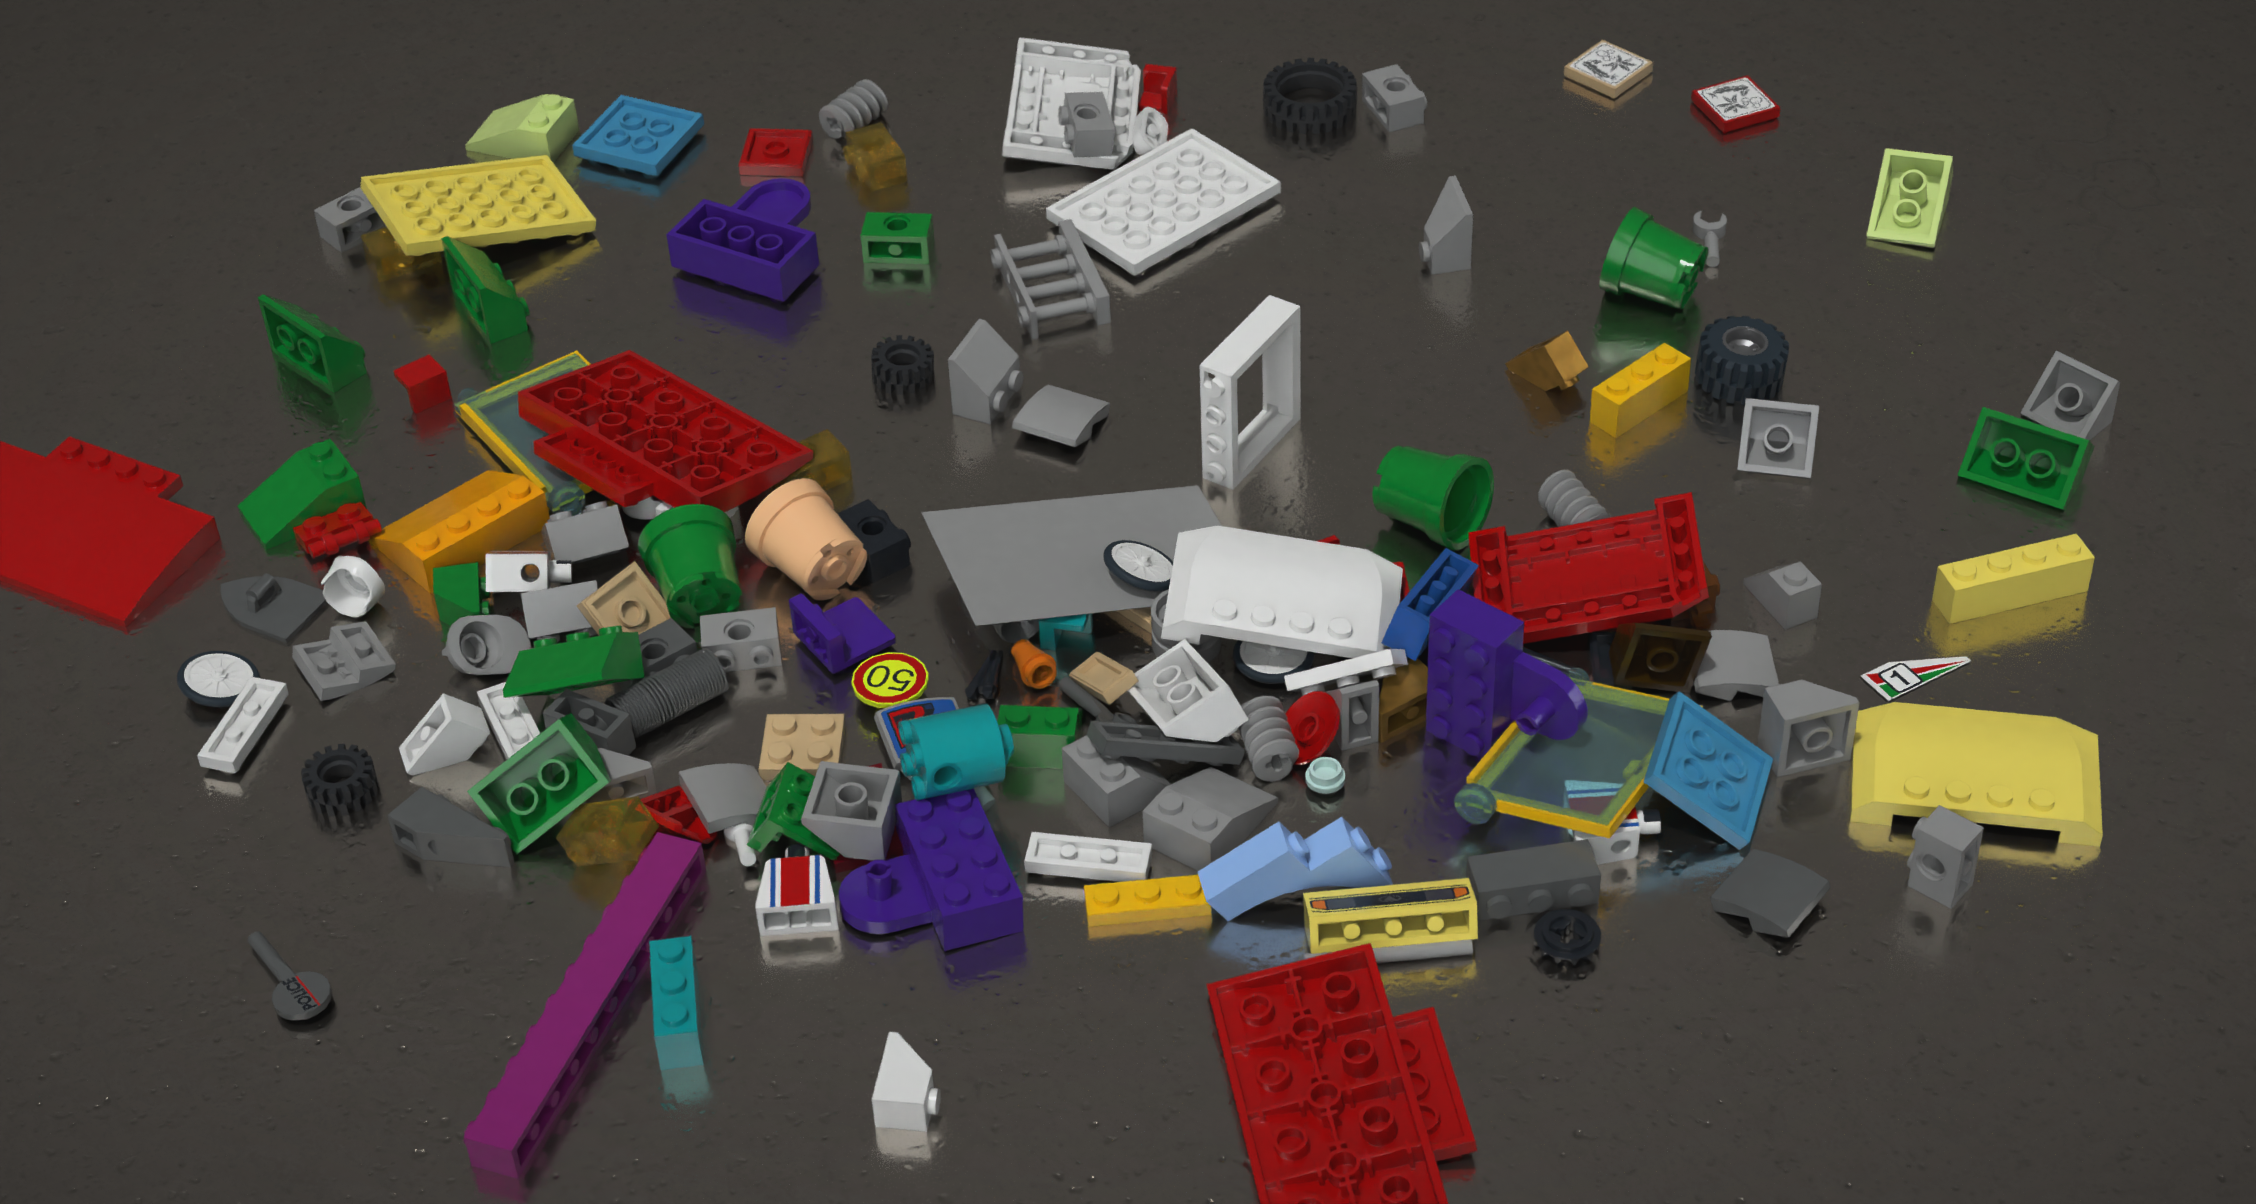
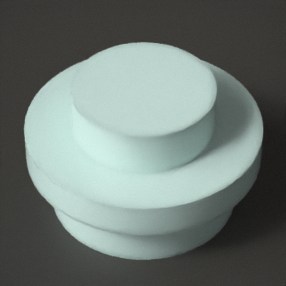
[1305,757,1345,794]

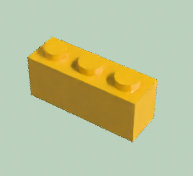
[1590,342,1691,438]

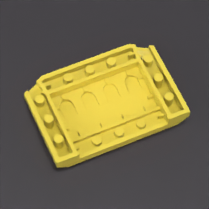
[1850,702,2103,847]

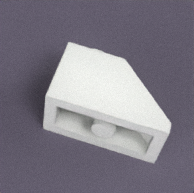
[399,693,490,776]
[872,1032,941,1132]

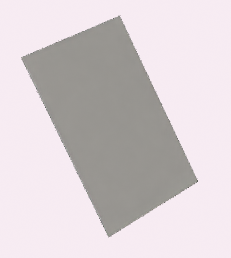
[921,485,1222,626]

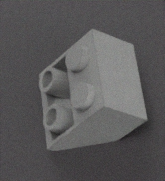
[541,501,629,565]

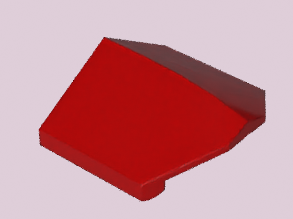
[630,785,717,844]

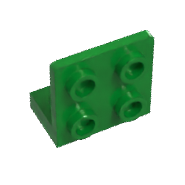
[747,762,840,860]

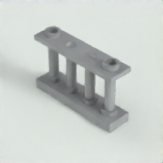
[990,219,1111,340]

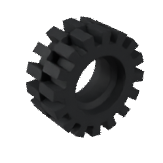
[871,335,934,395]
[301,744,378,816]

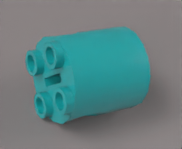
[898,704,1014,800]

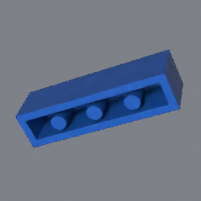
[1381,548,1479,661]

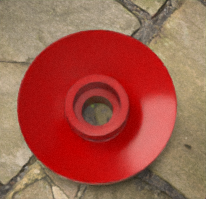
[1285,691,1340,765]

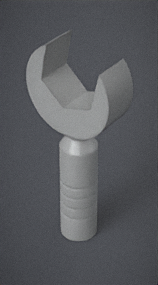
[1692,211,1727,267]

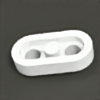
[1132,107,1168,156]

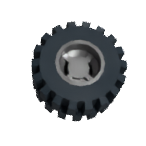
[1695,316,1789,405]

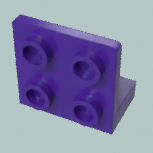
[789,593,896,674]

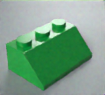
[441,236,530,344]
[258,294,367,393]
[1957,407,2095,511]
[503,626,645,698]
[467,713,611,855]

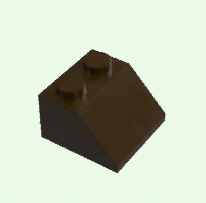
[1609,622,1712,693]

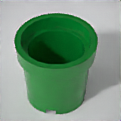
[1599,207,1709,310]
[1372,445,1494,551]
[638,504,742,628]

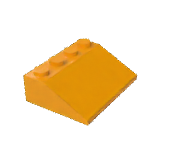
[369,470,550,594]

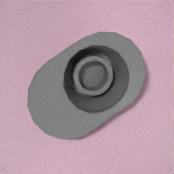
[442,615,530,675]

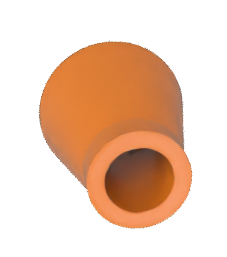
[1011,639,1057,689]

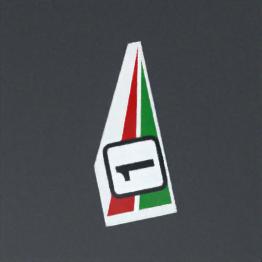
[1861,656,1971,701]

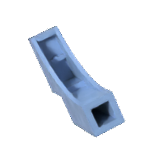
[1198,817,1393,921]

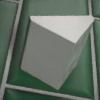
[2020,351,2120,441]

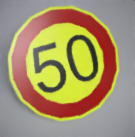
[851,652,929,708]

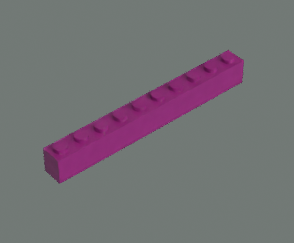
[464,832,706,1179]

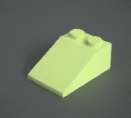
[465,94,579,163]
[1867,148,1953,248]

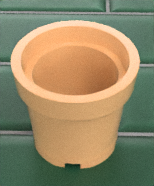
[745,478,867,600]

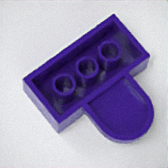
[666,178,820,302]
[1426,589,1588,759]
[839,788,1024,951]

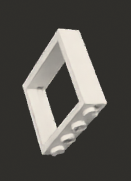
[1200,295,1301,490]

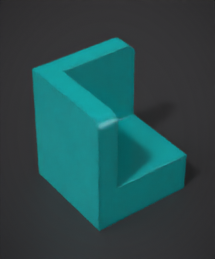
[1039,613,1093,651]

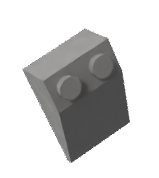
[1142,767,1278,871]

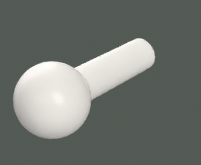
[724,822,756,866]

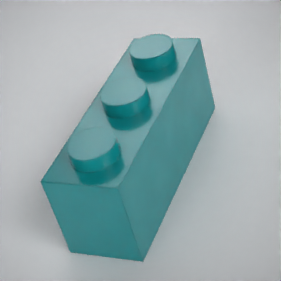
[649,936,704,1070]

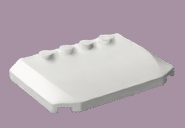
[1002,37,1141,170]
[1161,525,1403,658]

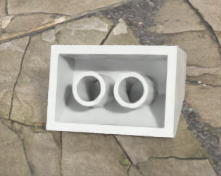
[1127,639,1249,742]

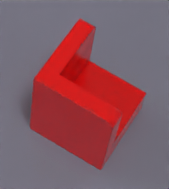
[1138,64,1177,115]
[394,354,452,414]

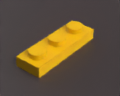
[1084,875,1212,927]

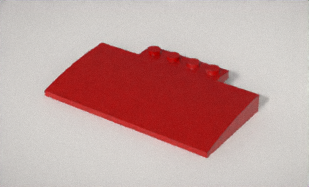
[518,350,813,512]
[0,436,220,627]
[1206,943,1477,1204]

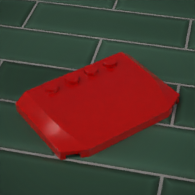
[1468,492,1709,644]

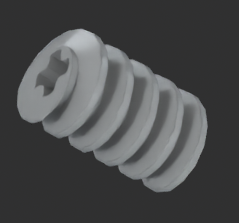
[819,79,888,139]
[1538,469,1611,527]
[1238,696,1299,782]

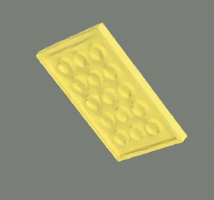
[361,155,596,256]

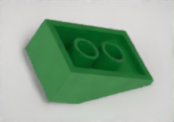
[237,438,367,550]

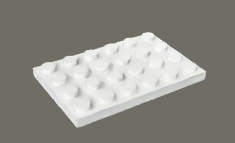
[1046,128,1281,276]

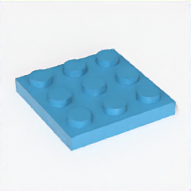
[572,95,705,176]
[1643,691,1773,850]

